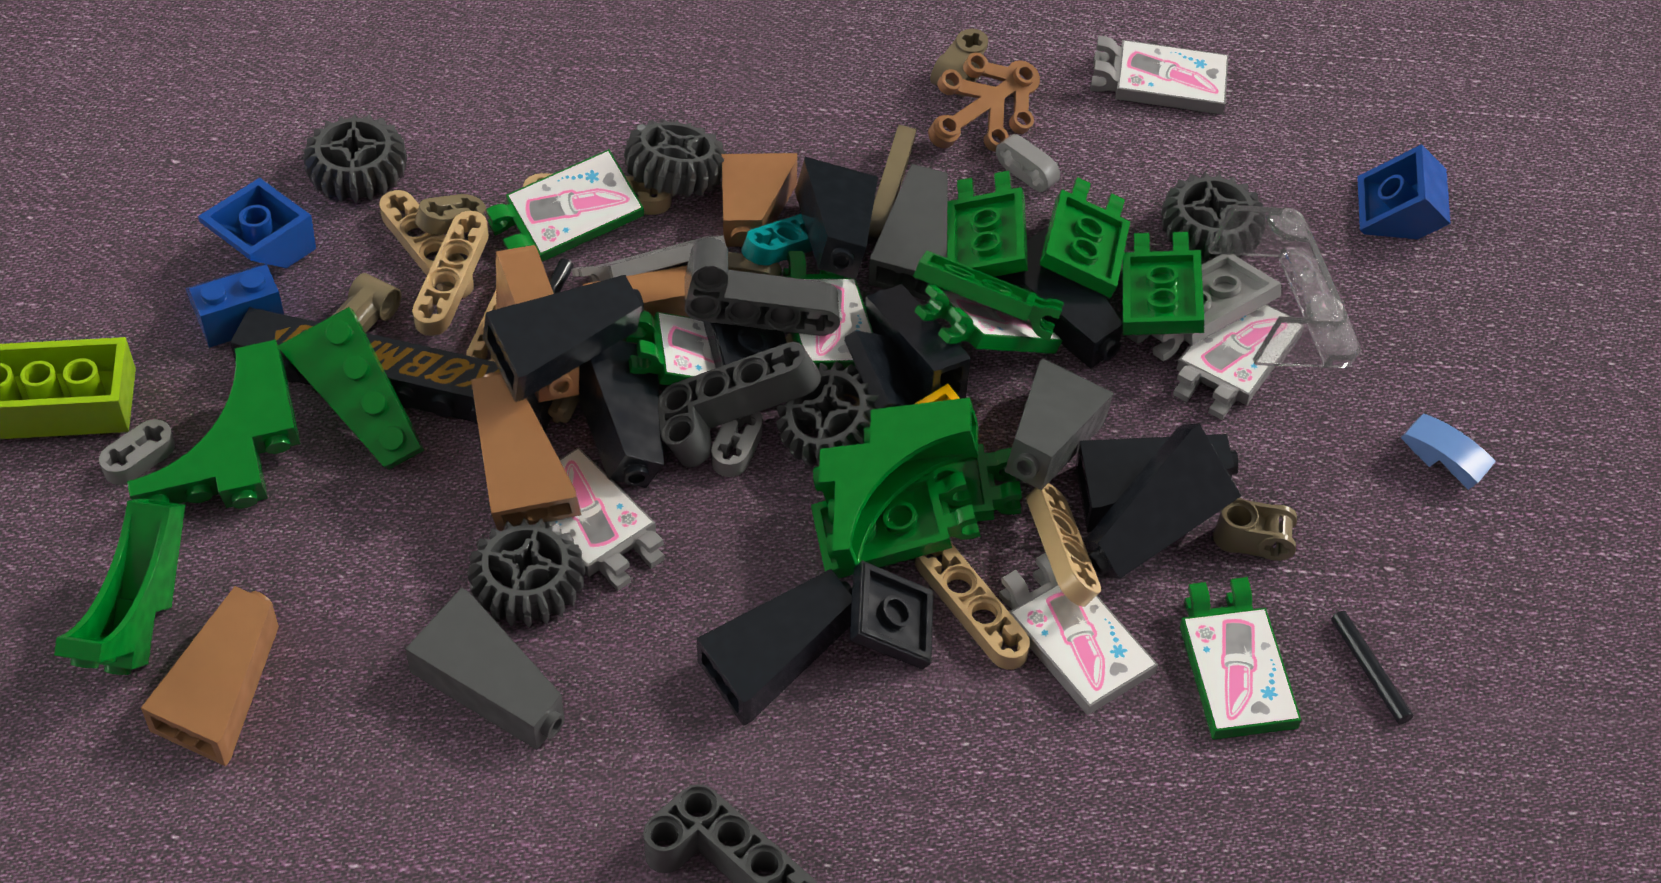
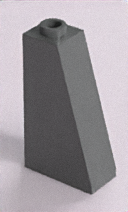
[868,164,948,301]
[1005,359,1114,490]
[405,587,565,750]

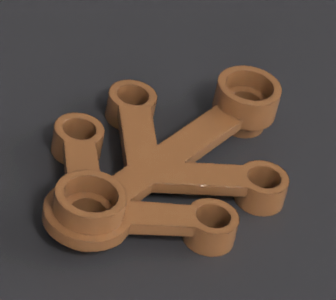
[928,52,1040,152]

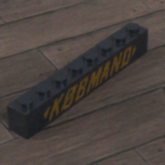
[230,307,552,432]

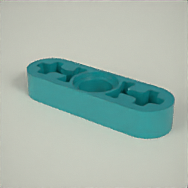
[741,214,813,266]

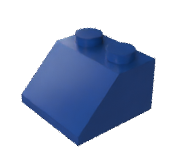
[1357,144,1451,240]
[198,178,316,268]
[185,264,284,348]

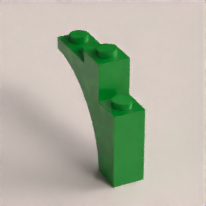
[127,340,301,509]
[813,398,978,575]
[54,498,185,675]

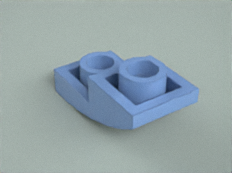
[1401,413,1496,490]

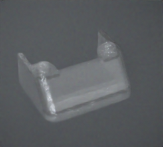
[1208,205,1361,368]

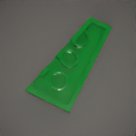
[278,307,425,470]

